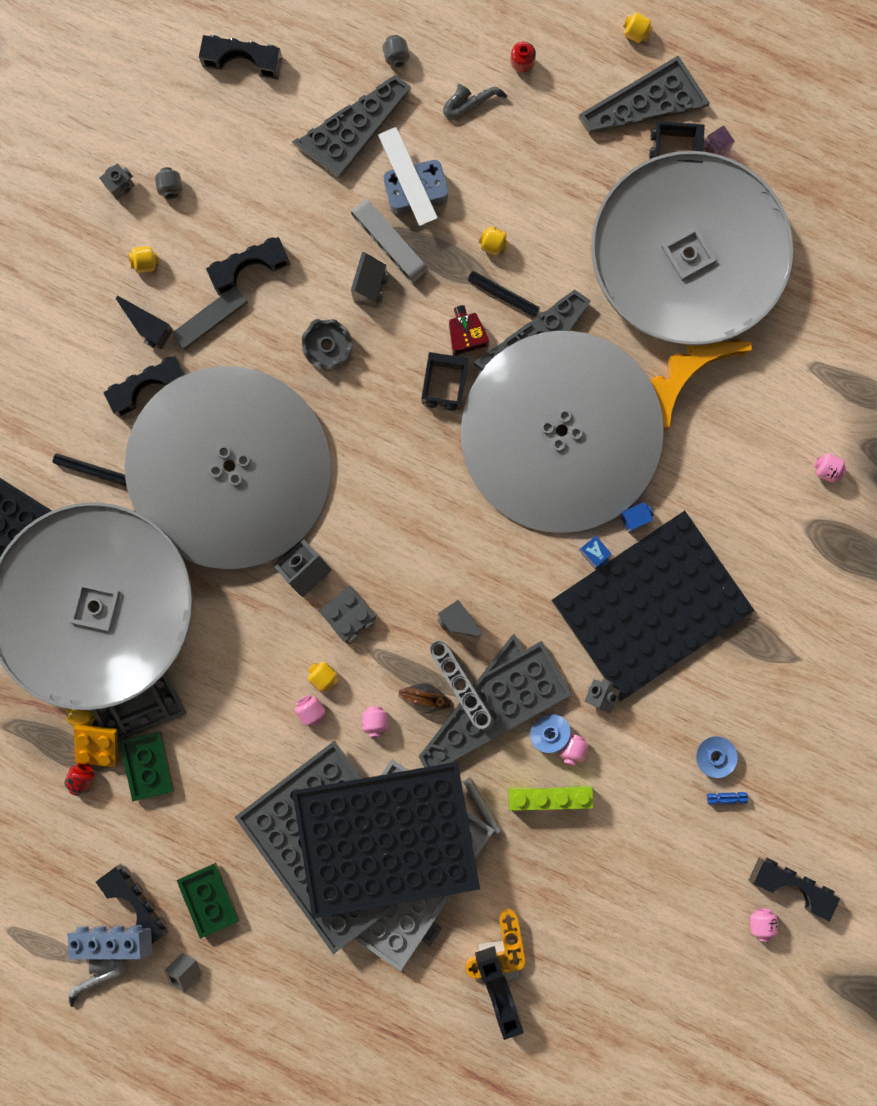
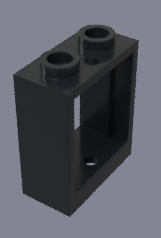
[649,121,705,163]
[421,352,469,411]

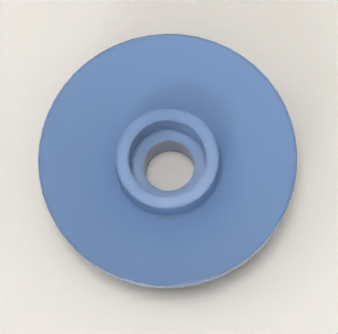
[530,714,571,754]
[696,736,738,778]

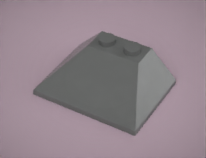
[91,673,186,741]

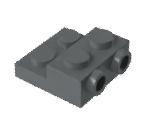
[319,585,376,643]

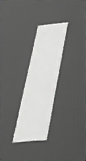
[378,127,437,226]

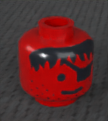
[510,41,536,72]
[64,763,95,796]

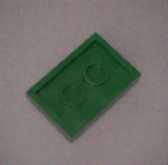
[119,731,174,802]
[176,862,240,939]

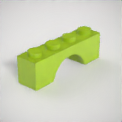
[508,785,593,811]

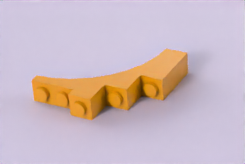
[650,339,752,431]

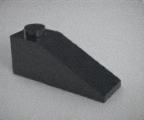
[115,295,173,349]

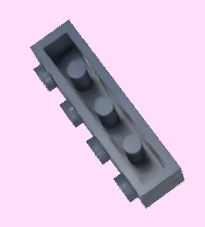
[67,925,152,959]

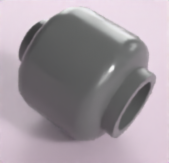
[382,35,410,68]
[155,167,183,199]

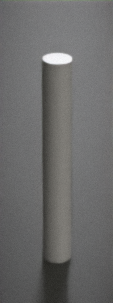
[462,777,501,835]

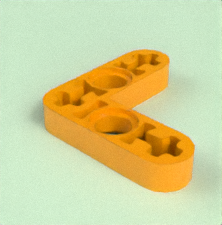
[465,908,525,978]

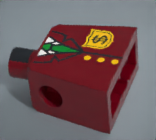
[449,305,489,356]

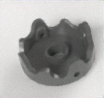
[302,319,352,370]

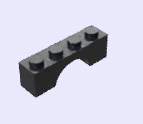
[199,35,282,79]
[206,237,290,295]
[103,356,186,417]
[749,857,840,922]
[96,864,168,944]
[475,946,524,1040]

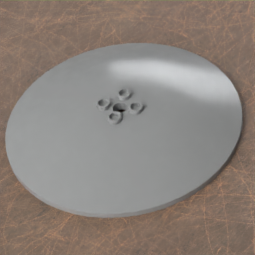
[591,151,793,346]
[461,331,664,533]
[125,366,331,569]
[0,503,193,710]

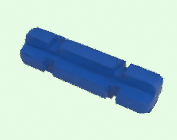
[707,792,748,805]

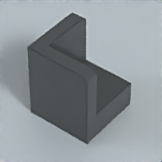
[164,953,202,992]

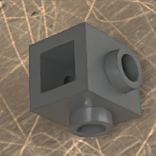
[99,163,135,200]
[584,679,620,713]

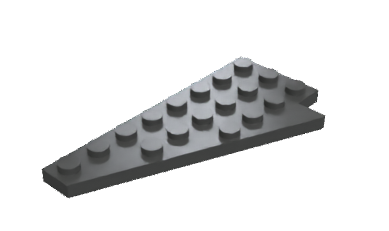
[419,634,572,767]

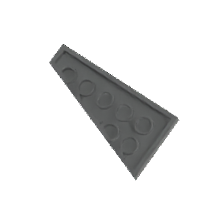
[578,56,710,134]
[292,75,411,179]
[473,289,591,370]

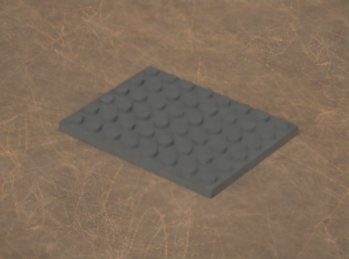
[235,741,398,954]

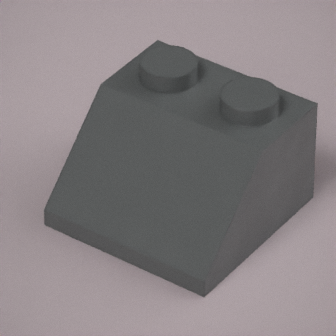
[351,252,390,308]
[273,538,332,598]
[437,600,482,637]

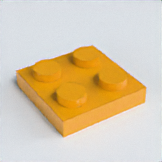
[74,724,118,767]

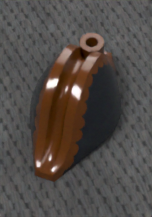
[398,683,452,714]

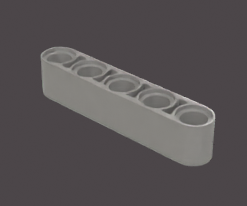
[350,198,428,283]
[430,641,494,731]

